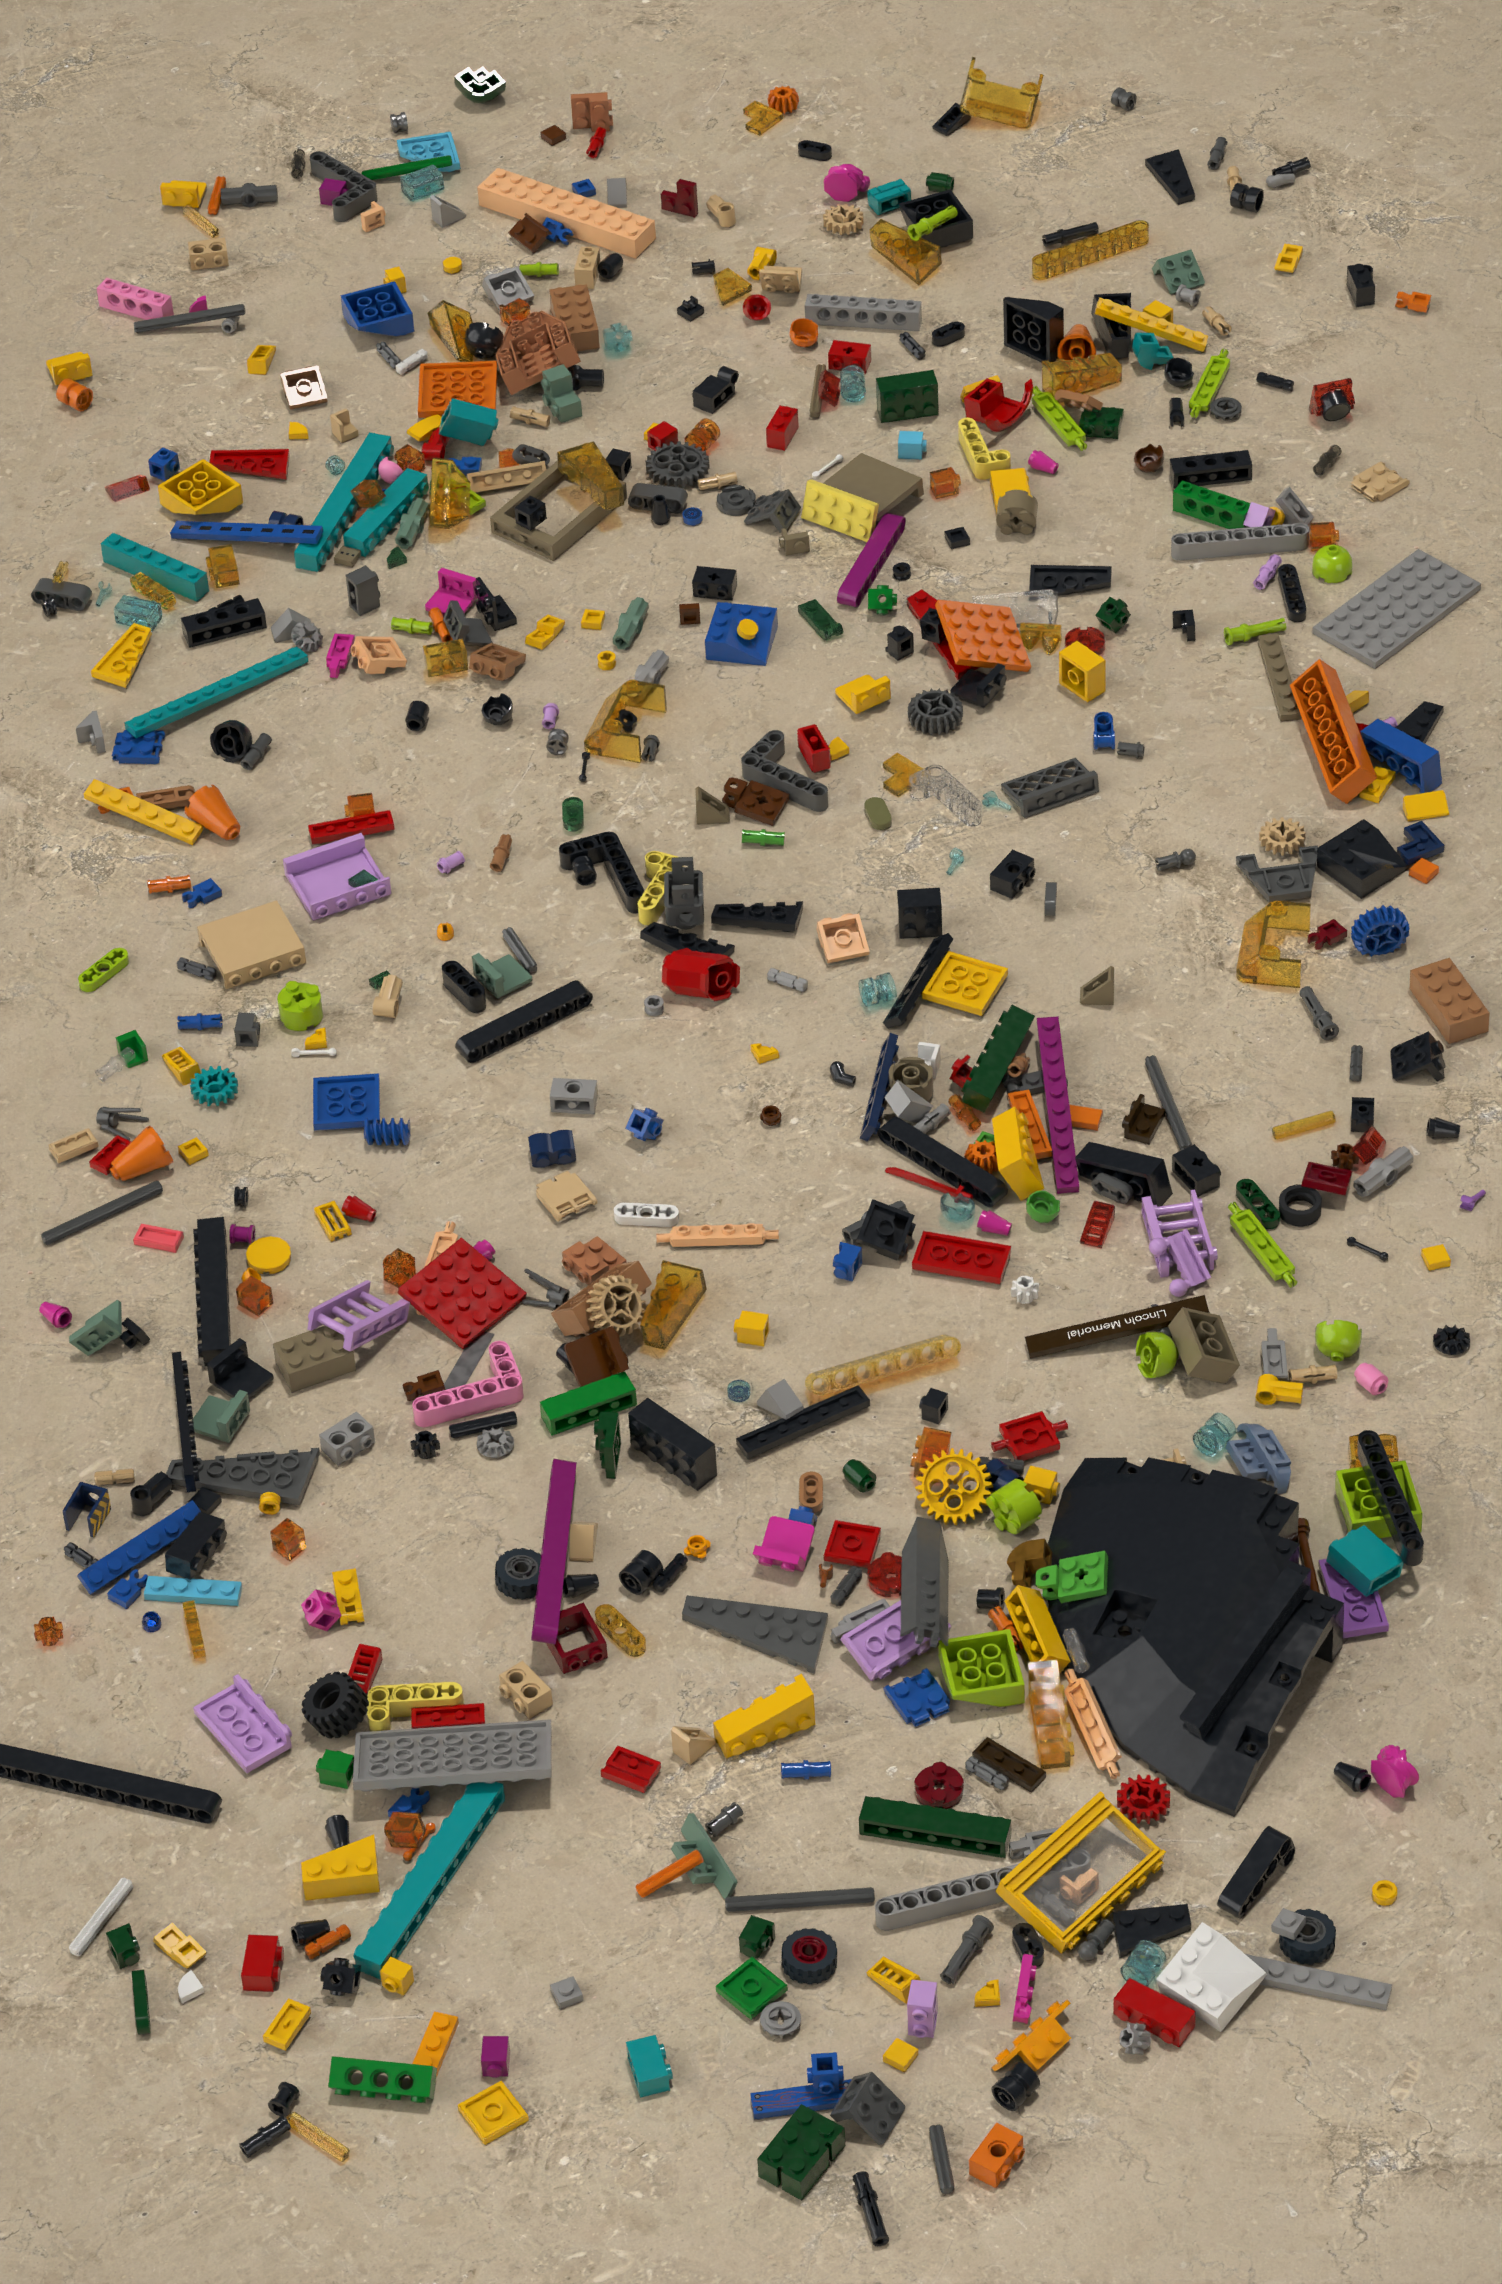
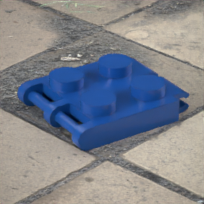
[112,730,165,764]
[883,1668,950,1727]

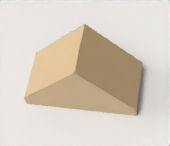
[569,1522,598,1562]
[671,1726,717,1765]

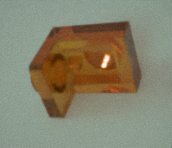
[498,448,519,468]

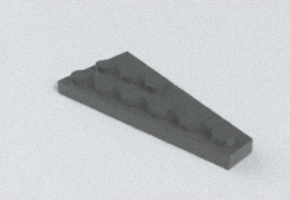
[166,1448,320,1505]
[682,1595,828,1674]

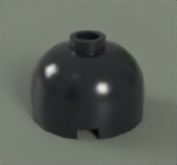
[464,322,504,359]
[210,720,253,763]

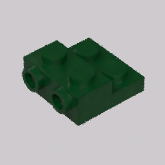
[1079,407,1124,439]
[594,1412,622,1479]

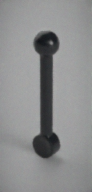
[579,752,590,782]
[1347,1237,1389,1261]

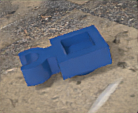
[542,217,574,245]
[446,457,482,476]
[182,878,222,908]
[107,1569,148,1609]
[388,1788,430,1827]

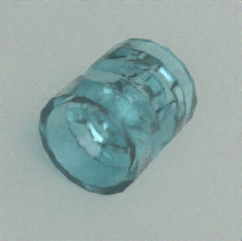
[840,365,866,402]
[858,972,897,1007]
[1193,1413,1236,1457]
[1120,1940,1166,1987]

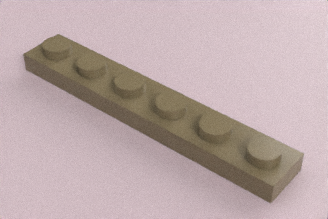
[1258,633,1301,722]

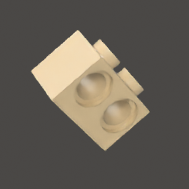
[188,237,229,270]
[574,246,601,289]
[499,1660,553,1719]

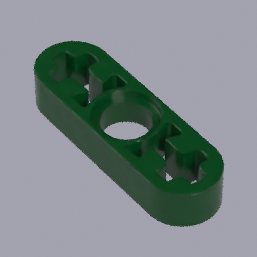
[1236,1179,1280,1229]
[132,1969,151,2035]

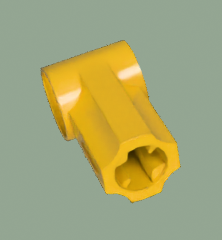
[747,246,777,280]
[1255,1374,1303,1405]

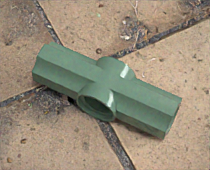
[395,498,429,549]
[613,597,649,650]

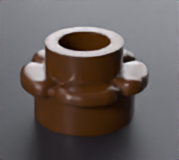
[760,1105,782,1126]

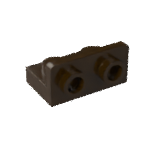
[1122,1094,1165,1145]

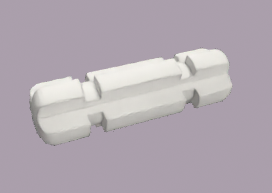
[395,349,428,375]

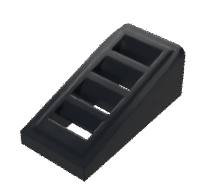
[932,102,971,136]

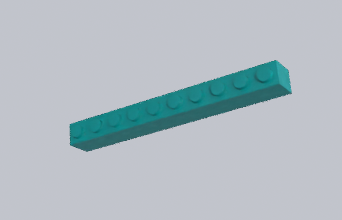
[294,432,394,572]
[353,1782,505,1980]

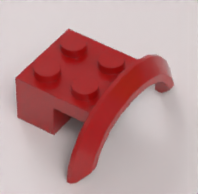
[964,378,1033,432]

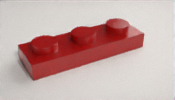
[411,1703,485,1729]

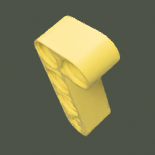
[958,418,1011,480]
[638,851,683,925]
[367,1682,464,1731]

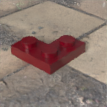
[661,179,698,218]

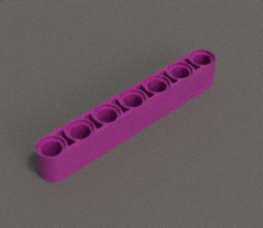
[837,513,906,608]

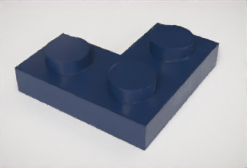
[1397,821,1445,866]

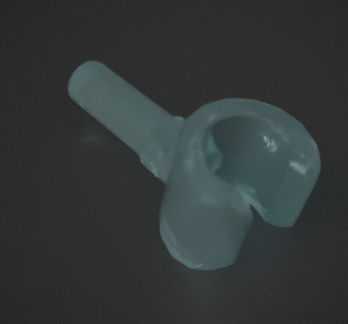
[95,581,112,607]
[982,791,1012,811]
[946,847,964,875]

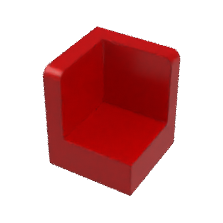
[647,421,678,451]

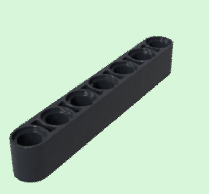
[455,980,593,1063]
[877,1117,1008,1207]
[1357,1430,1424,1566]

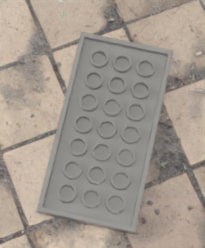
[1312,549,1481,669]
[353,1719,552,1792]

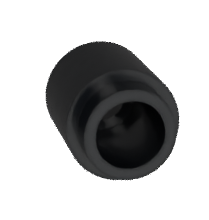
[598,253,623,279]
[405,701,430,731]

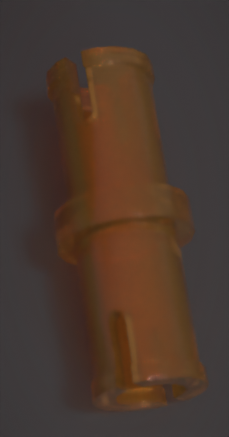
[948,1094,981,1131]

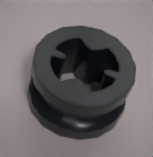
[893,562,911,581]
[41,597,57,617]
[234,1186,249,1207]

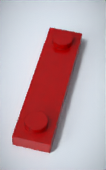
[308,810,395,845]

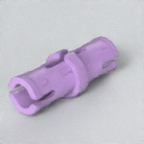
[1253,554,1282,590]

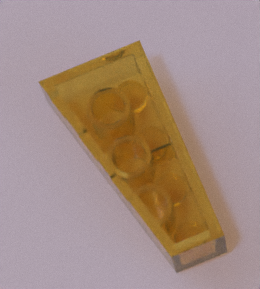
[1042,353,1122,403]
[640,1260,707,1350]

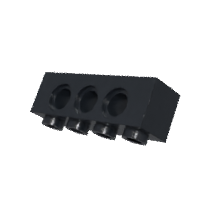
[1170,450,1252,489]
[181,598,267,648]

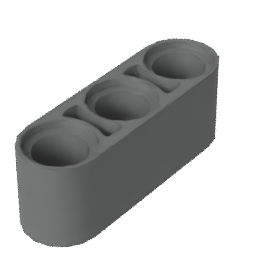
[628,483,688,514]
[31,578,92,611]

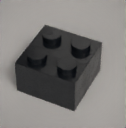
[897,887,942,939]

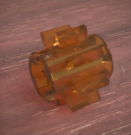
[34,1617,63,1646]

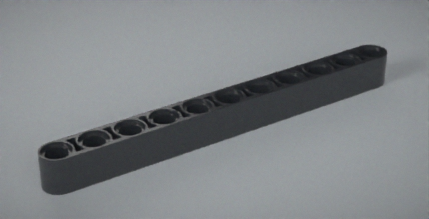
[0,1744,222,1824]

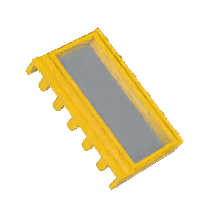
[996,1791,1166,1954]

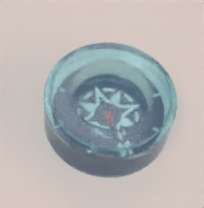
[727,1380,751,1402]

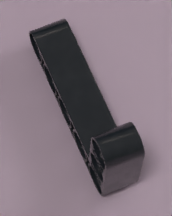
[559,831,644,914]

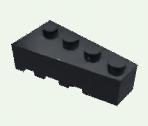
[1091,293,1131,359]
[1075,1142,1173,1207]

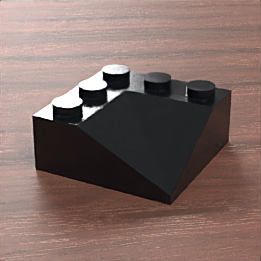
[899,189,973,253]
[1003,297,1064,366]
[1317,819,1408,899]

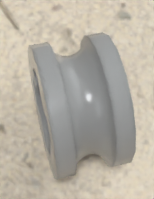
[644,995,664,1016]

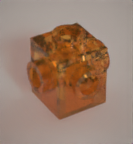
[383,1248,416,1288]

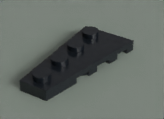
[1145,149,1195,205]
[1029,565,1112,601]
[1395,701,1444,744]
[711,901,803,932]
[640,922,735,957]

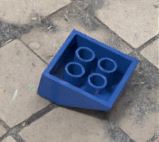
[340,281,415,336]
[705,602,778,666]

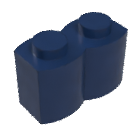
[528,1130,576,1168]

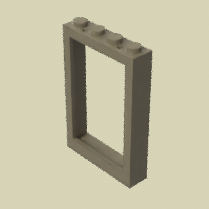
[490,455,627,561]

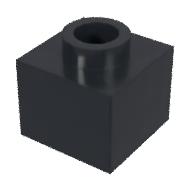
[919,1388,948,1425]

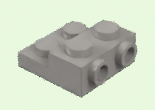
[482,266,534,312]

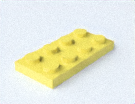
[801,479,879,542]

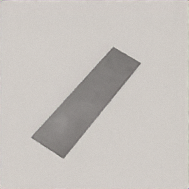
[444,1332,494,1390]

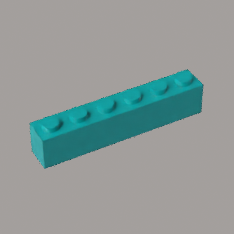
[343,468,429,557]
[100,533,209,602]

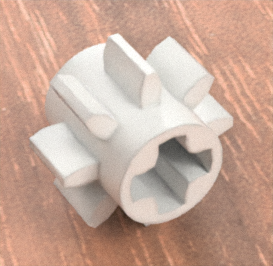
[1011,1276,1039,1304]

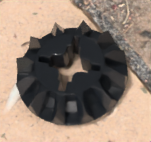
[1433,1324,1470,1355]

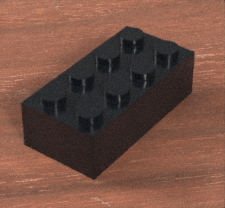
[628,1398,717,1491]

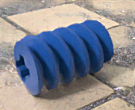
[364,1118,411,1145]

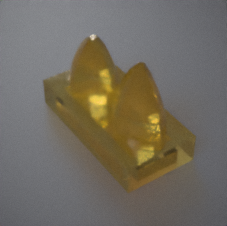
[1020,623,1062,655]

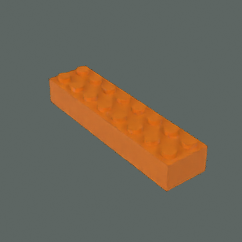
[1290,659,1377,804]

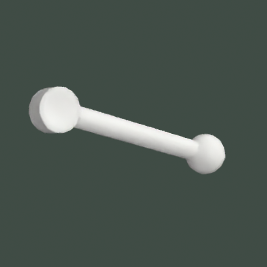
[812,454,843,479]
[291,1048,337,1057]

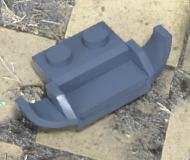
[1226,1423,1291,1494]

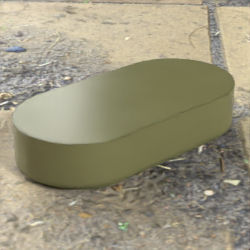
[864,797,892,830]

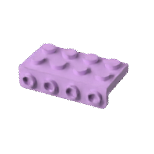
[840,1600,952,1682]
[193,1674,292,1773]

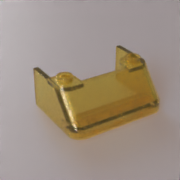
[960,57,1044,129]
[584,680,667,763]
[1236,901,1311,988]

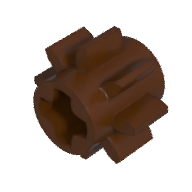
[1331,1143,1359,1170]

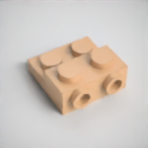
[351,636,407,674]
[816,913,870,964]

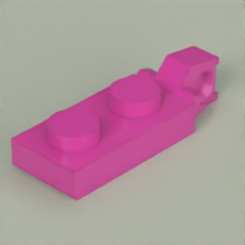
[326,633,355,678]
[1013,1954,1037,2024]

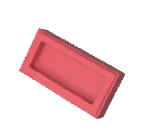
[133,1224,184,1253]

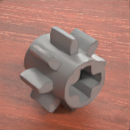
[1119,2023,1151,2055]

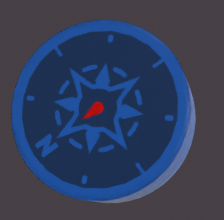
[682,507,703,526]

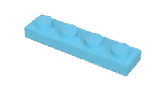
[144,1576,242,1606]

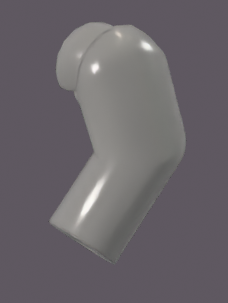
[1266,174,1295,188]

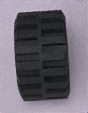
[301,1671,369,1739]

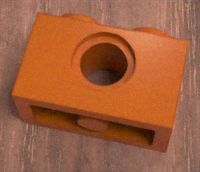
[969,2122,1025,2188]

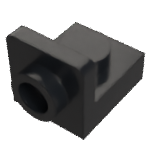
[1172,609,1195,642]

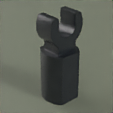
[1169,398,1184,427]

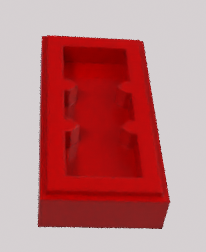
[89,1135,131,1175]

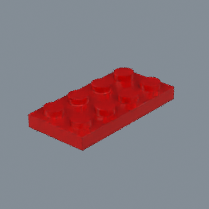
[912,1231,1011,1284]

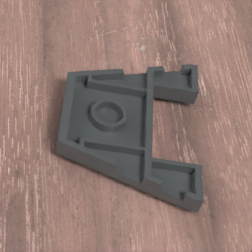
[1236,845,1318,903]

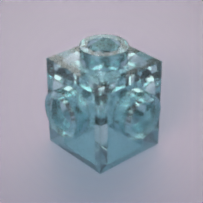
[602,323,633,352]

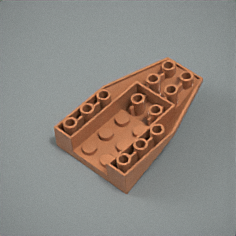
[496,311,581,395]

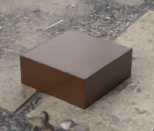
[540,125,567,146]
[679,603,701,625]

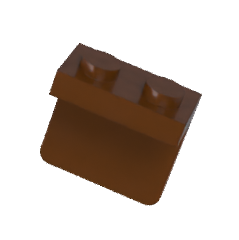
[564,1326,629,1387]

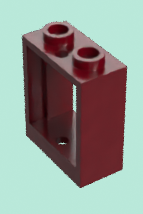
[546,1602,608,1674]

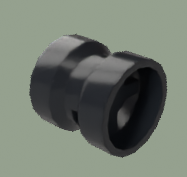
[572,856,597,885]

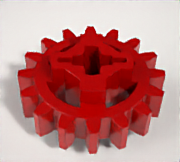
[1117,1774,1170,1824]

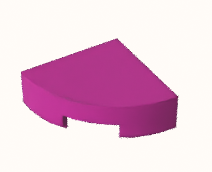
[189,296,208,313]

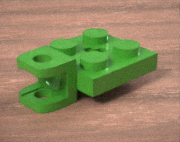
[1036,1551,1108,1603]

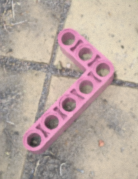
[412,1341,524,1427]

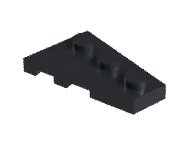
[1112,1904,1191,1958]

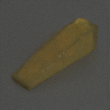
[427,300,473,362]

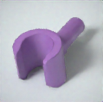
[1460,1190,1486,1211]

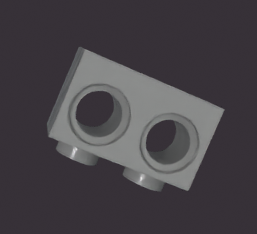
[319,1411,375,1465]

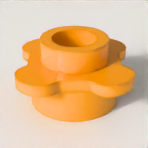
[684,1535,711,1559]

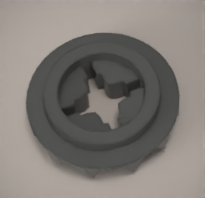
[1210,397,1242,420]

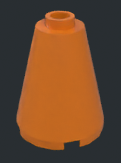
[1057,324,1096,370]
[184,785,240,840]
[109,1125,174,1182]

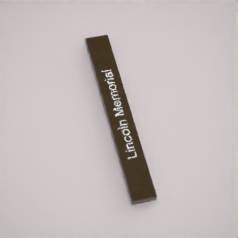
[1025,1295,1210,1359]

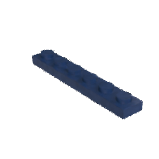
[860,1032,899,1142]

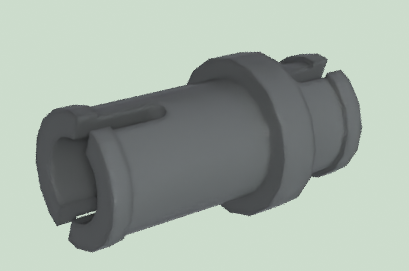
[705,1802,744,1837]

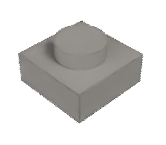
[1271,1908,1306,1940]
[550,1976,584,2009]

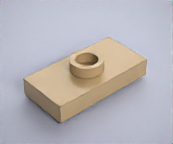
[49,1128,99,1163]

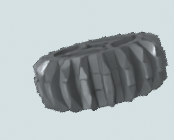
[908,688,963,735]

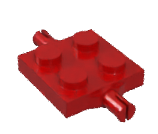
[991,1411,1068,1461]

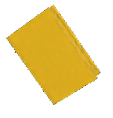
[990,468,1033,514]

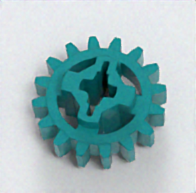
[190,1066,238,1106]

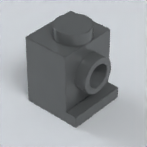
[234,1012,260,1047]

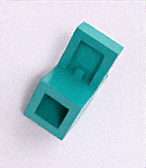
[1132,333,1174,370]

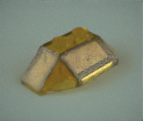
[428,458,471,529]

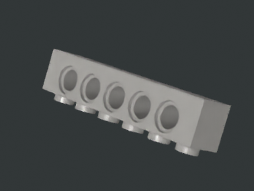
[805,294,922,331]

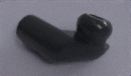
[830,1061,856,1087]

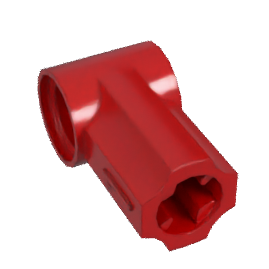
[421,428,450,462]

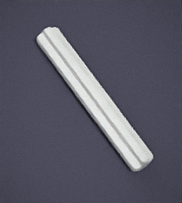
[69,1877,133,1957]

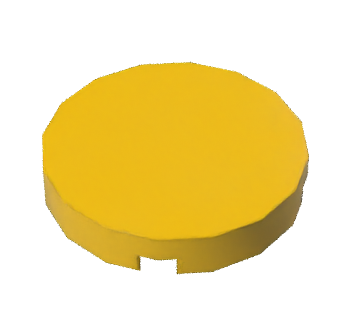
[246,1236,291,1274]

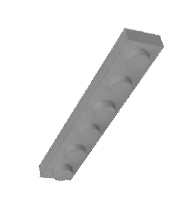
[1245,1954,1392,2011]

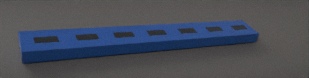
[170,521,324,544]

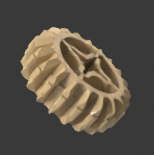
[586,1275,646,1337]

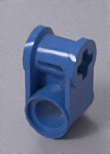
[1094,712,1115,750]

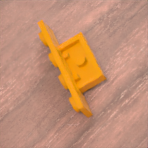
[991,1999,1071,2072]

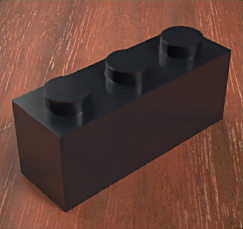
[165,1512,227,1580]

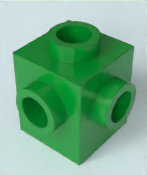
[868,585,897,614]

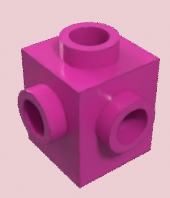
[301,1589,342,1631]

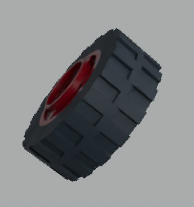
[781,1928,837,1985]

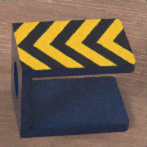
[63,1482,111,1538]

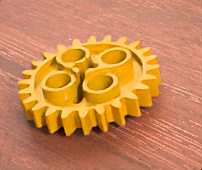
[915,1448,993,1526]

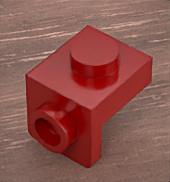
[949,1054,973,1088]

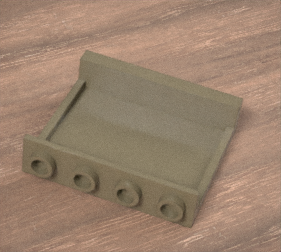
[823,453,924,528]

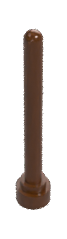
[1298,1518,1320,1593]

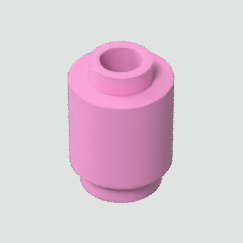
[1354,1363,1388,1395]

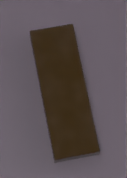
[972,1737,1046,1793]

